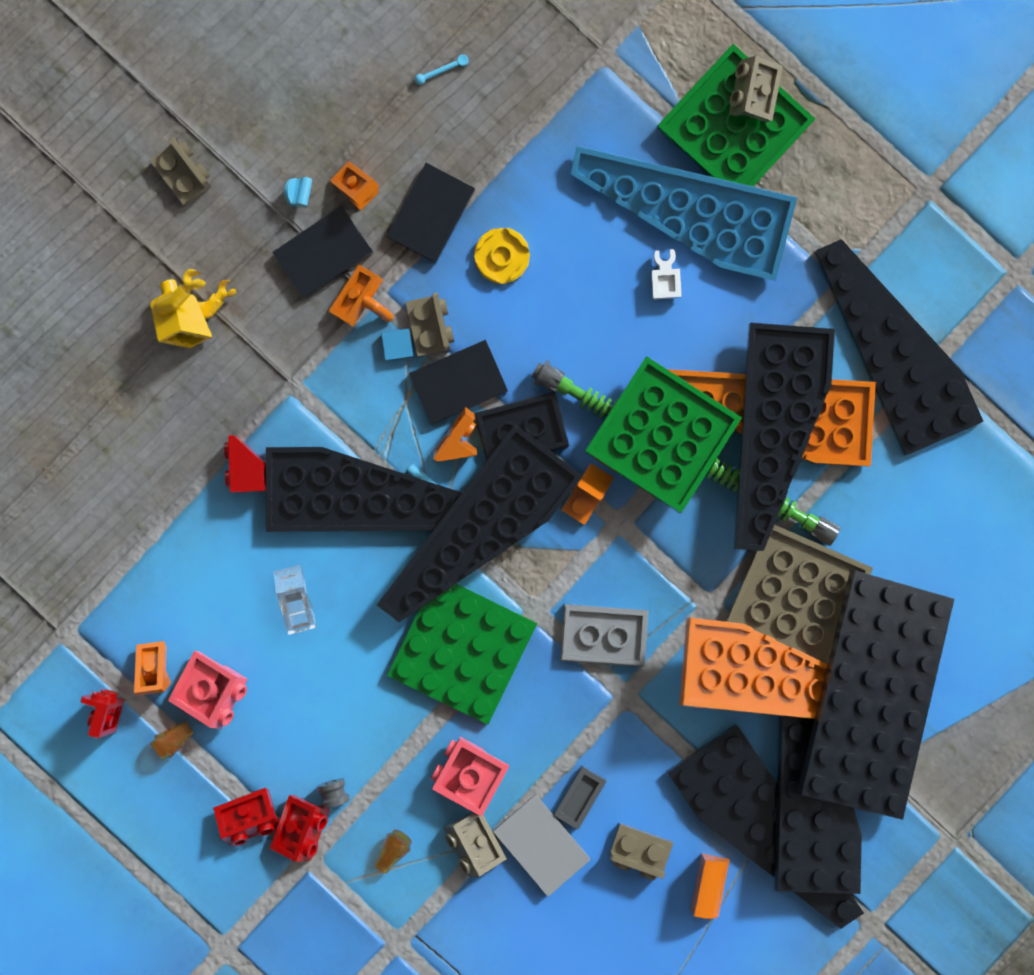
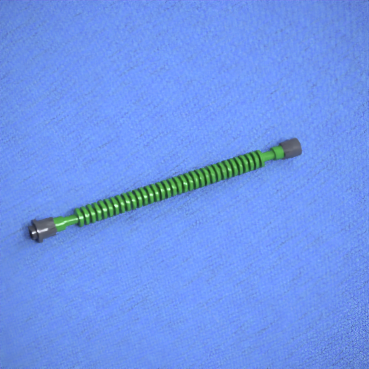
[531,360,841,546]

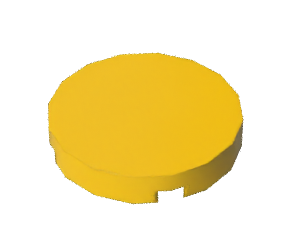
[474,228,530,284]

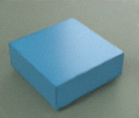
[381,329,414,361]

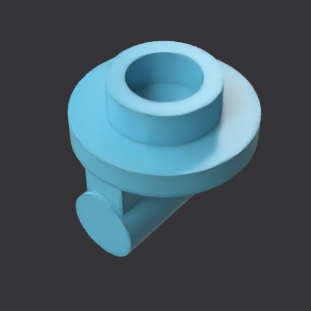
[283,177,312,208]

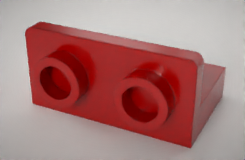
[80,689,125,738]
[213,787,280,846]
[270,795,330,862]

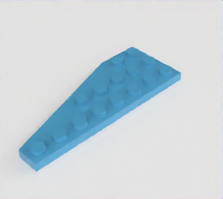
[571,146,798,281]

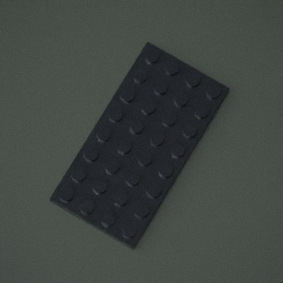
[797,570,954,820]

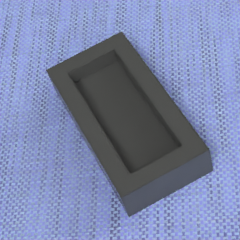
[554,765,607,830]

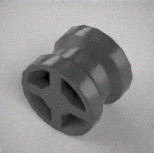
[317,778,350,809]

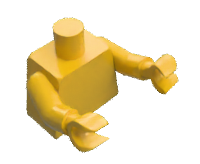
[150,269,236,348]

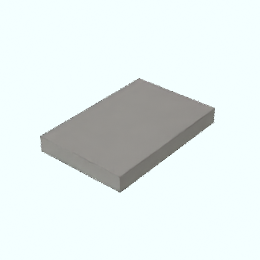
[560,604,649,667]
[493,794,591,897]

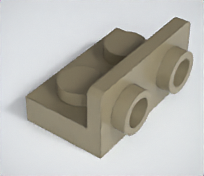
[729,56,783,123]
[149,137,212,207]
[406,293,454,357]
[444,812,506,877]
[608,822,673,880]

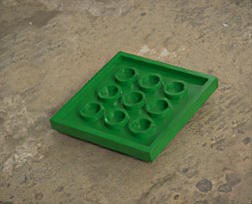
[657,44,816,187]
[585,356,742,514]
[387,583,537,725]

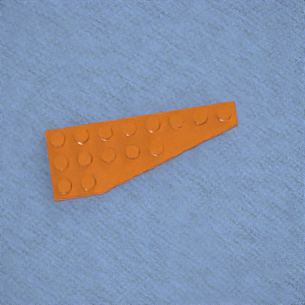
[667,369,876,467]
[679,618,827,719]

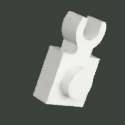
[651,249,682,300]

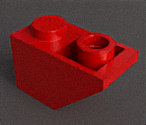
[224,435,266,493]

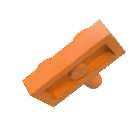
[329,265,394,327]

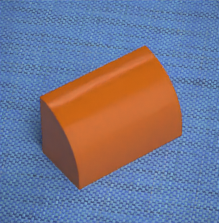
[690,853,730,919]

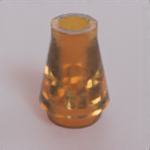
[150,720,194,760]
[374,830,412,874]

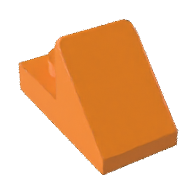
[329,161,379,210]
[433,407,477,462]
[561,463,614,525]
[134,641,171,696]

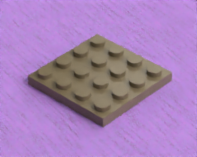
[725,525,873,664]

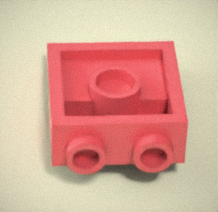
[168,651,248,729]
[431,736,509,817]

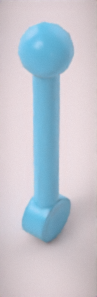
[414,54,469,85]

